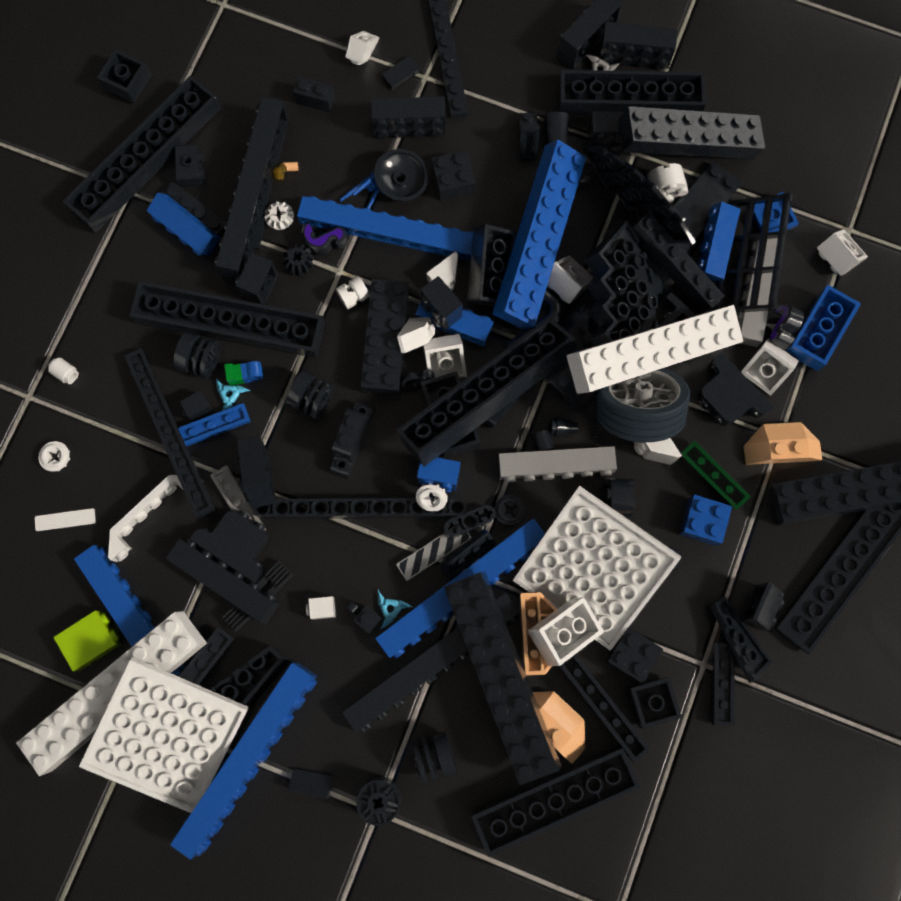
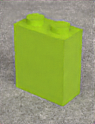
[53,610,122,672]

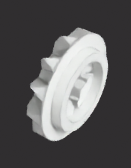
[265,201,294,230]
[39,441,71,472]
[416,483,448,511]

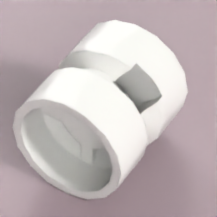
[335,276,370,310]

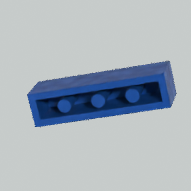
[147,192,221,256]
[696,202,740,282]
[415,303,493,347]

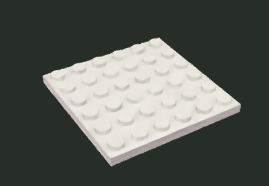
[513,486,681,651]
[79,657,248,813]

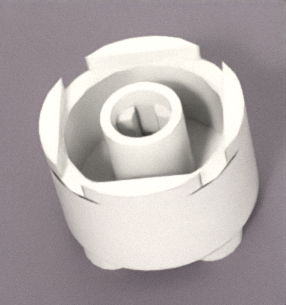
[647,163,688,203]

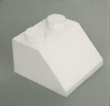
[817,229,868,276]
[547,255,593,304]
[423,334,467,378]
[741,338,799,396]
[633,438,682,465]

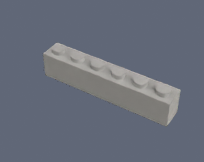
[737,238,778,347]
[498,446,617,482]

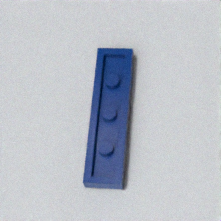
[179,403,251,446]

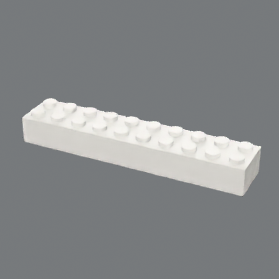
[566,305,743,394]
[17,611,207,776]

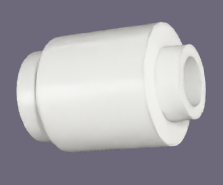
[48,357,79,384]

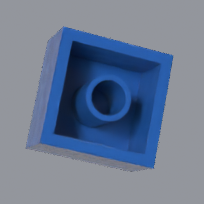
[417,458,460,493]
[679,495,732,546]

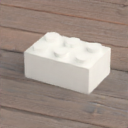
[528,597,604,666]

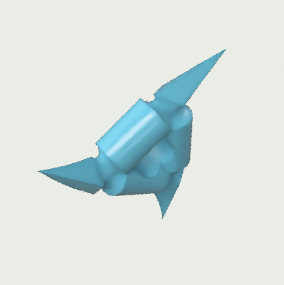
[216,378,251,411]
[378,590,412,629]

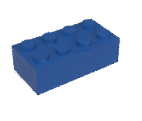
[786,285,861,371]

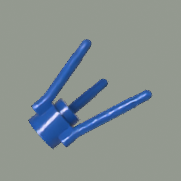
[339,172,380,209]

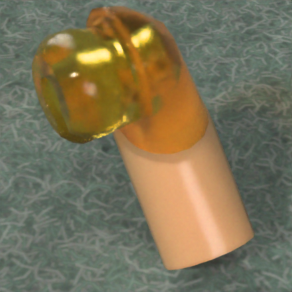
[273,162,298,179]

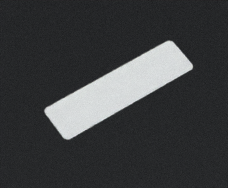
[35,508,95,531]

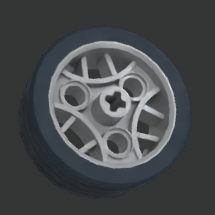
[596,368,690,443]

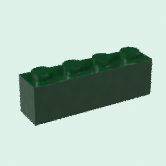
[681,440,751,510]

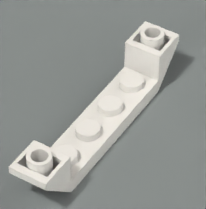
[108,475,203,562]

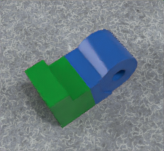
[224,361,263,385]

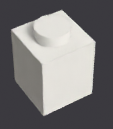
[306,596,336,620]

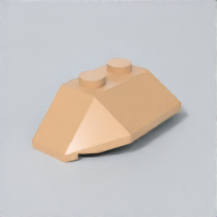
[743,422,822,465]
[520,592,557,675]
[533,691,585,764]

